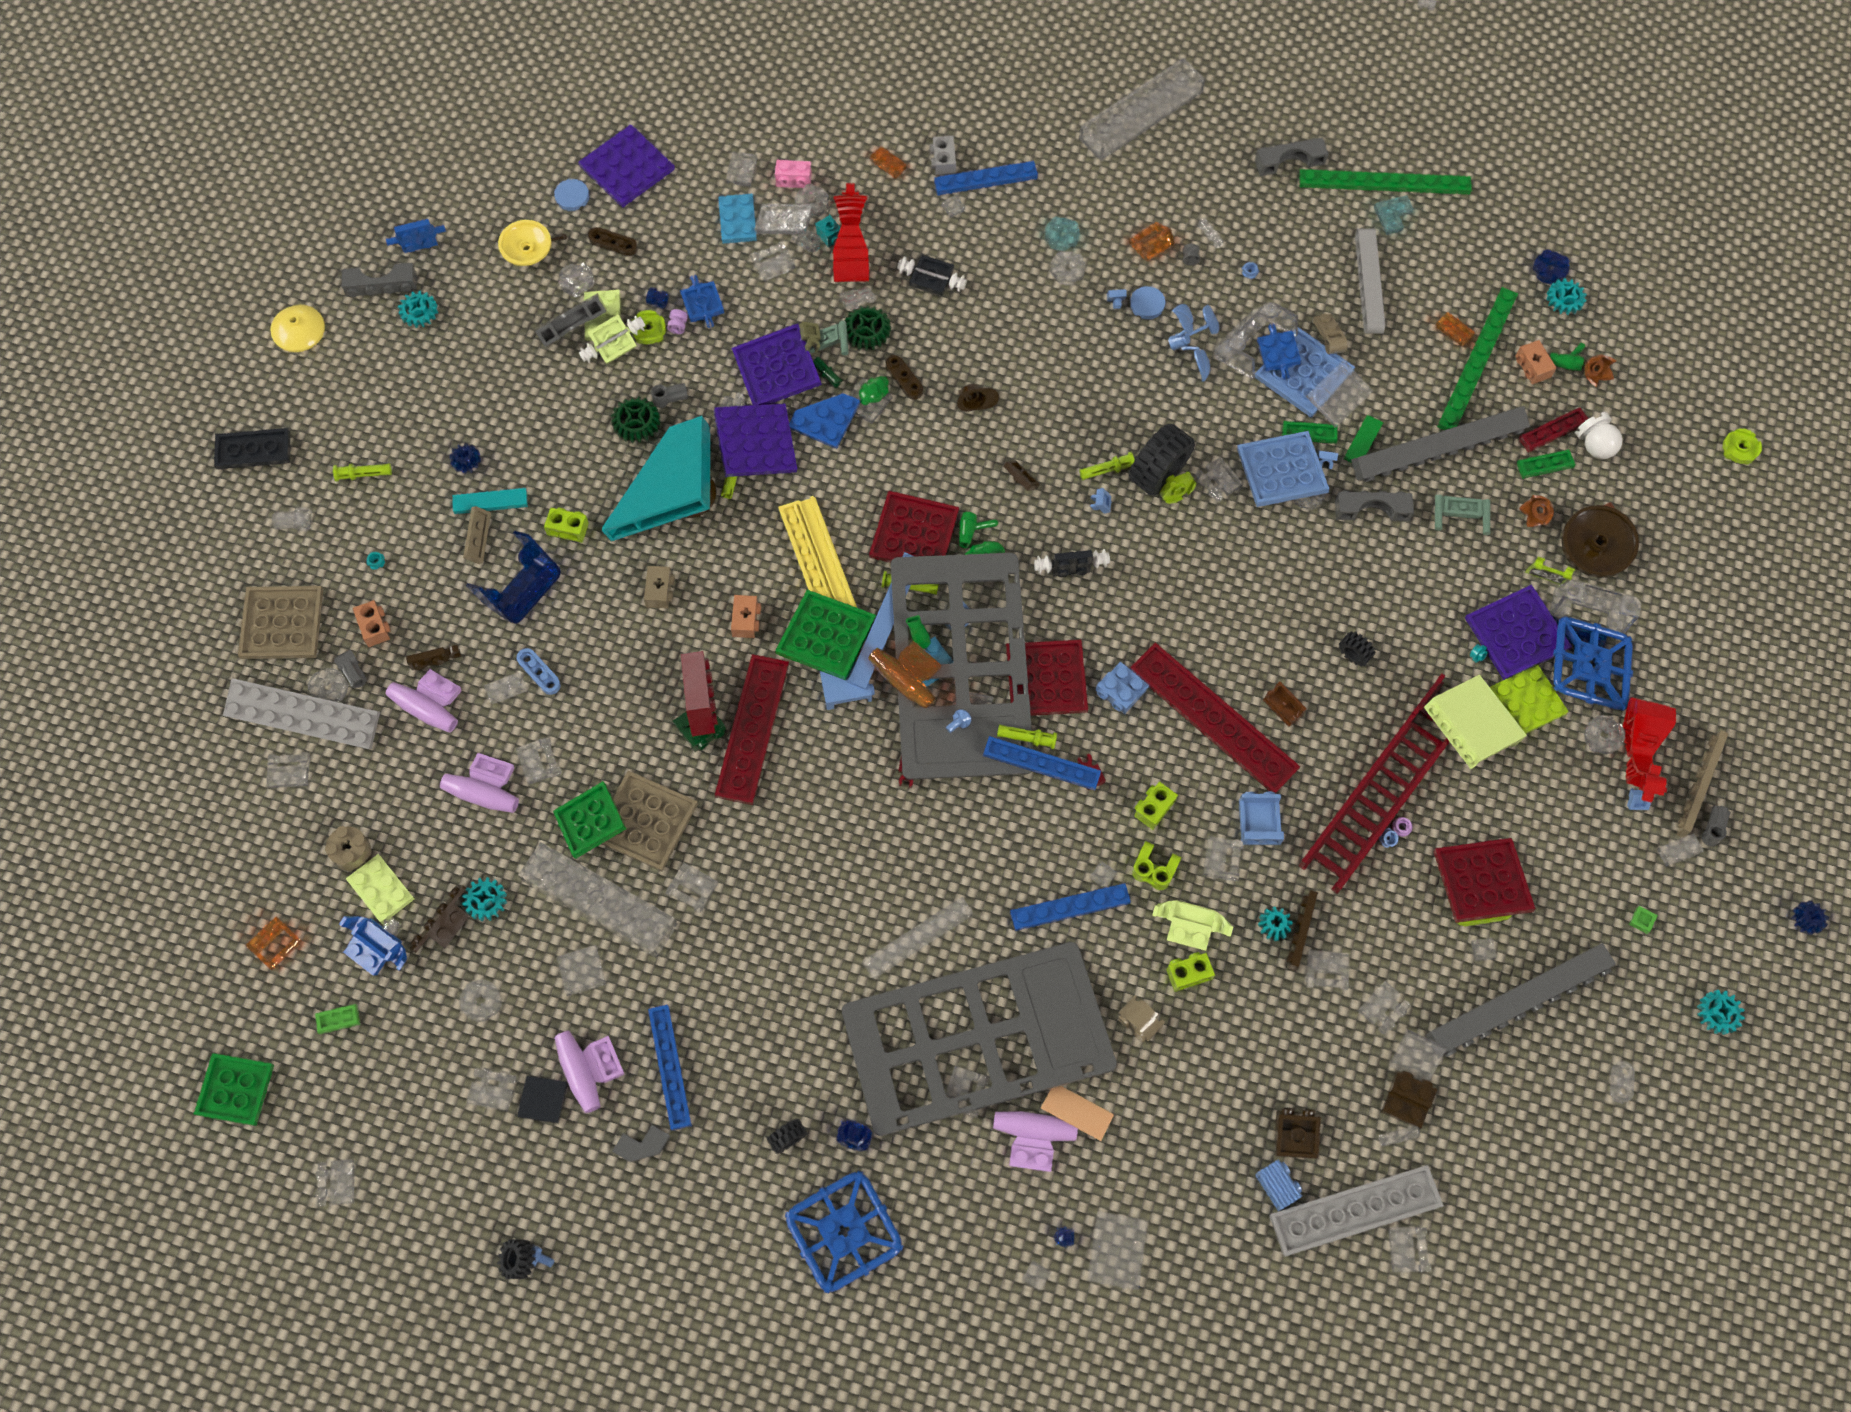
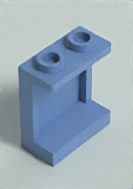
[820,662,875,710]
[1239,791,1284,845]

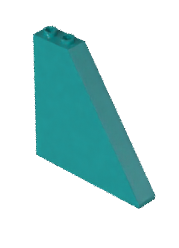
[602,416,711,541]

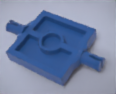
[386,219,446,253]
[680,275,724,328]
[1257,323,1301,379]

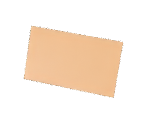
[1041,1086,1114,1141]

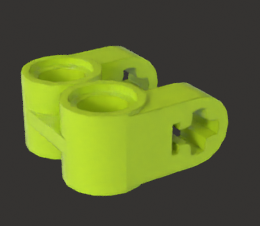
[1132,841,1182,891]

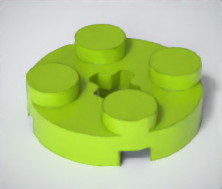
[630,310,666,344]
[1723,428,1762,465]
[1159,472,1196,504]

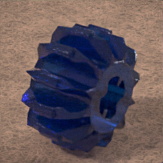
[449,442,481,474]
[1791,900,1829,935]
[836,1120,872,1152]

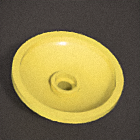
[498,220,551,266]
[271,305,325,352]

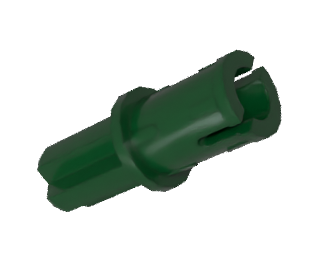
[813,357,843,388]

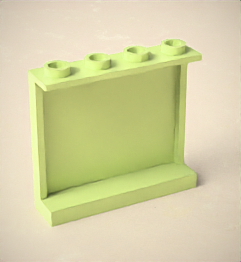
[1424,674,1527,769]

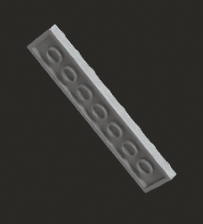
[223,678,380,749]
[1269,1165,1444,1257]

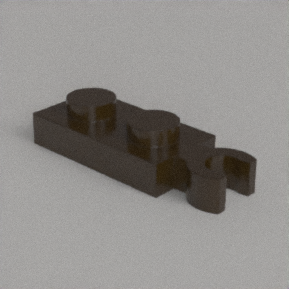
[406,645,461,670]

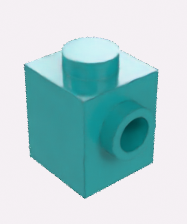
[816,215,841,248]

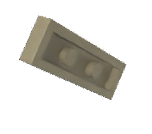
[463,506,491,564]

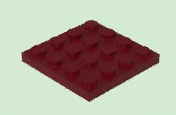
[869,490,959,563]
[1006,640,1088,716]
[1434,838,1536,923]

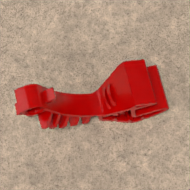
[833,183,869,282]
[1622,697,1676,803]

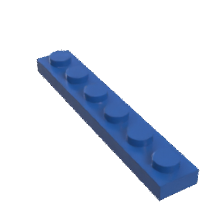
[934,161,1038,196]
[983,736,1101,791]
[1010,883,1131,931]
[648,1004,692,1131]

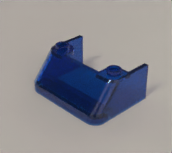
[465,531,561,624]

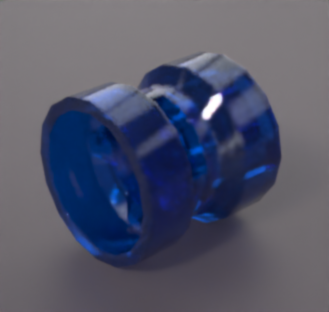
[646,287,669,309]

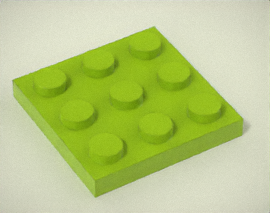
[1490,665,1569,734]

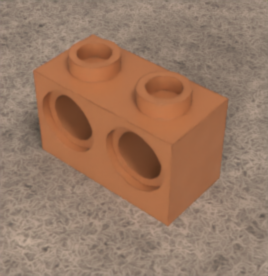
[353,600,391,647]

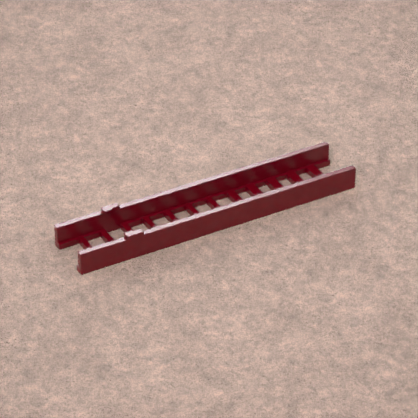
[1298,673,1450,894]

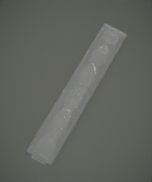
[862,897,973,979]

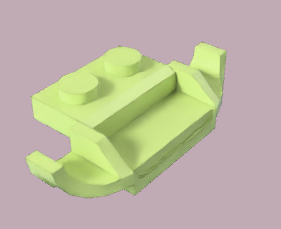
[1152,900,1233,951]

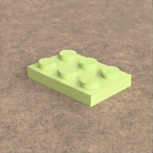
[584,290,621,341]
[346,854,415,924]

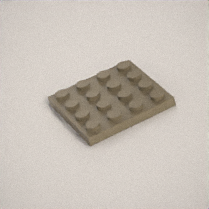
[238,586,324,659]
[601,771,698,872]

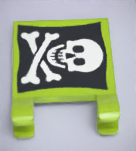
[1525,556,1575,585]

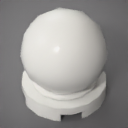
[1575,412,1623,459]

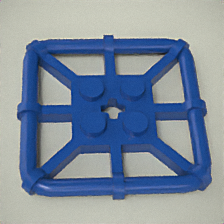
[1553,616,1633,711]
[785,1170,903,1294]

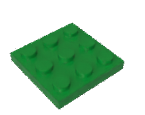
[553,781,627,859]
[193,1053,274,1126]

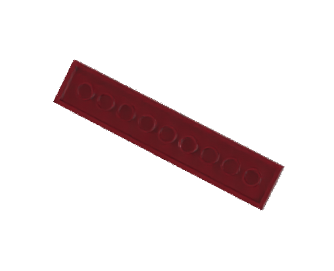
[1130,642,1301,794]

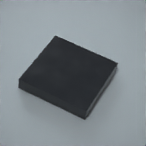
[517,1075,568,1124]

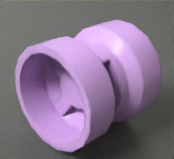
[667,309,688,334]

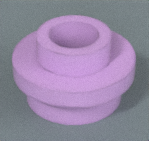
[1392,817,1412,837]

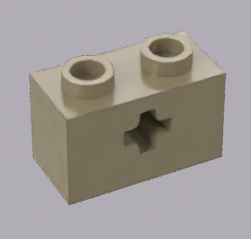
[644,566,675,609]

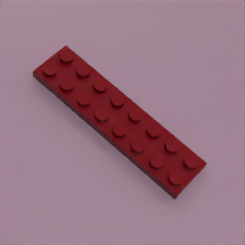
[714,654,789,805]

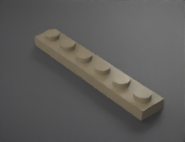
[1676,730,1729,838]

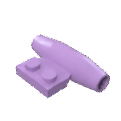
[386,669,461,733]
[440,753,519,813]
[555,1031,624,1113]
[993,1111,1078,1172]

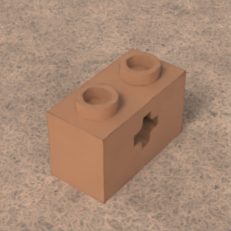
[1515,340,1557,385]
[731,595,761,638]

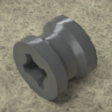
[1182,244,1200,265]

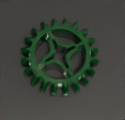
[845,305,891,352]
[611,396,660,444]

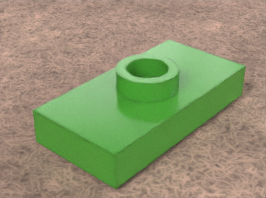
[315,1004,360,1034]

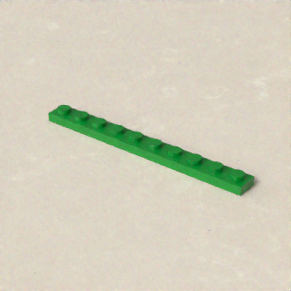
[1299,169,1472,195]
[1437,287,1518,430]

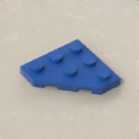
[789,393,860,449]

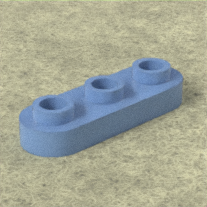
[517,648,561,695]

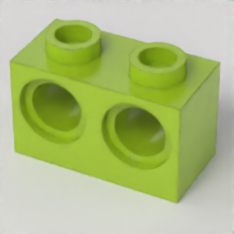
[544,507,589,543]
[1134,781,1178,830]
[1166,952,1215,992]

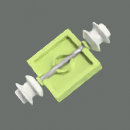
[579,315,646,364]

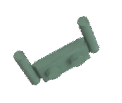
[805,321,849,356]
[1435,494,1490,535]

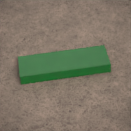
[1344,415,1384,463]
[1282,421,1338,444]
[1516,449,1576,479]

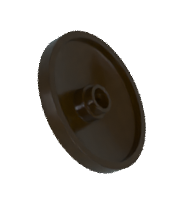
[1561,505,1639,578]

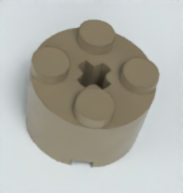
[325,826,372,871]
[1118,995,1165,1043]

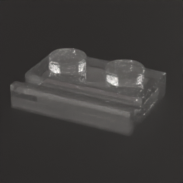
[726,151,758,187]

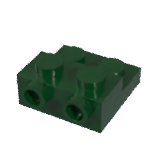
[672,712,727,752]

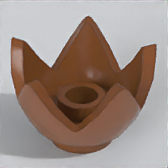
[1584,355,1617,387]
[1519,495,1554,527]

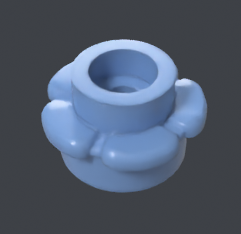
[1242,262,1259,279]
[1379,828,1399,848]

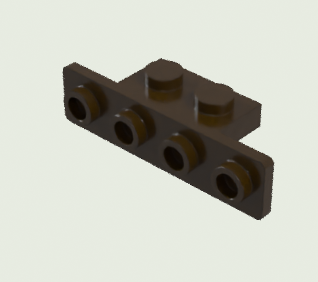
[410,885,470,953]

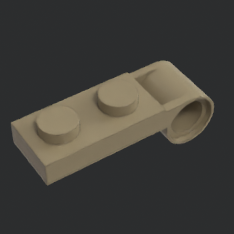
[1314,314,1348,355]

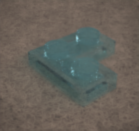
[1374,195,1413,235]

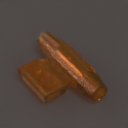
[868,641,942,709]

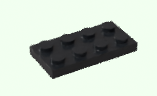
[214,428,291,470]

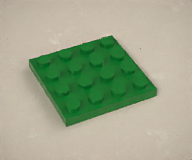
[775,590,876,680]

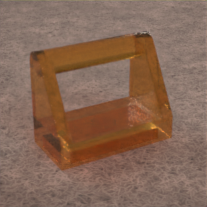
[1128,222,1175,261]
[245,917,302,970]

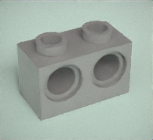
[930,136,956,176]

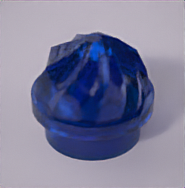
[1054,1226,1074,1248]

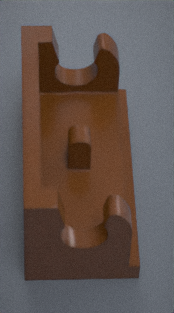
[1263,681,1307,727]

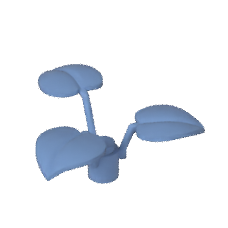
[1169,304,1219,382]

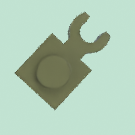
[799,321,821,352]

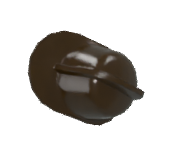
[957,383,999,412]

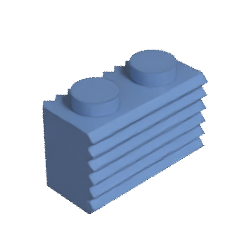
[1255,1159,1302,1212]

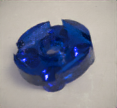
[1533,250,1570,284]

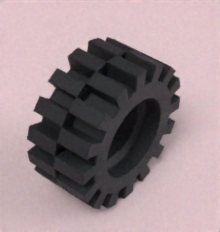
[1339,631,1376,667]
[767,1118,807,1154]
[497,1239,536,1279]

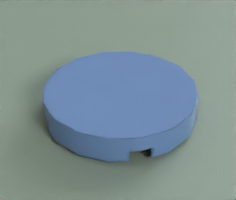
[554,179,589,211]
[1130,286,1165,319]

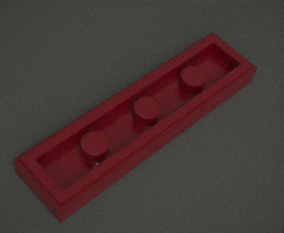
[1518,407,1589,453]

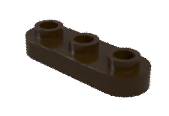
[588,227,638,256]
[885,355,923,400]

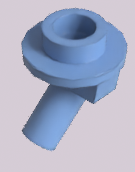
[946,709,971,733]
[532,1245,554,1268]

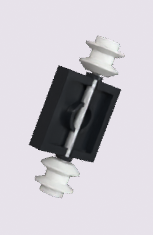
[897,255,967,296]
[1034,549,1110,577]

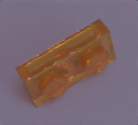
[870,146,907,179]
[1435,312,1476,347]

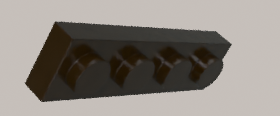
[1286,890,1318,971]

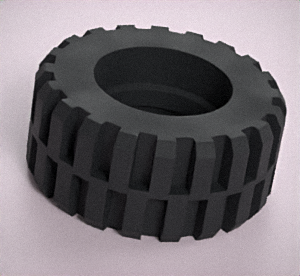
[1129,424,1195,495]

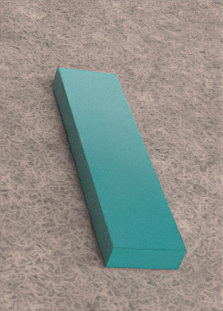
[452,488,528,514]

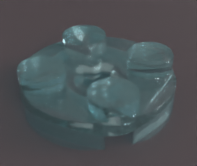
[1045,217,1080,251]

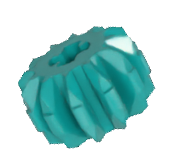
[1258,906,1293,941]

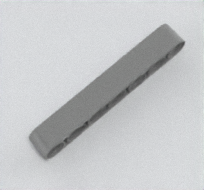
[1355,228,1385,334]

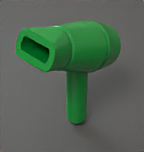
[1550,343,1585,371]
[959,512,998,548]
[906,615,931,649]

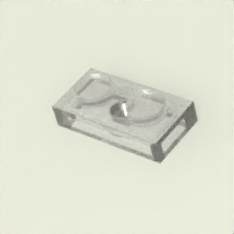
[484,672,528,704]
[1657,834,1704,867]

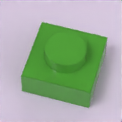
[1629,906,1658,934]

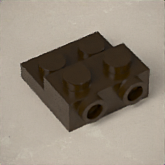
[1381,1071,1437,1130]
[1275,1107,1321,1159]

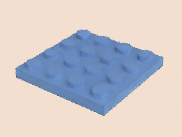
[1254,327,1355,418]
[1237,431,1329,507]

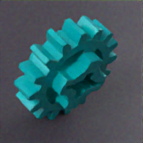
[1546,278,1587,315]
[398,291,438,328]
[462,877,507,922]
[1697,990,1745,1035]

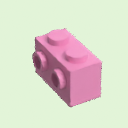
[775,160,812,188]

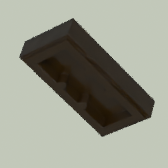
[1003,460,1040,491]

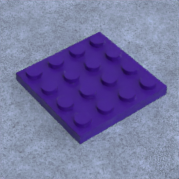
[578,124,675,208]
[732,323,822,405]
[714,404,798,477]
[1465,585,1572,680]

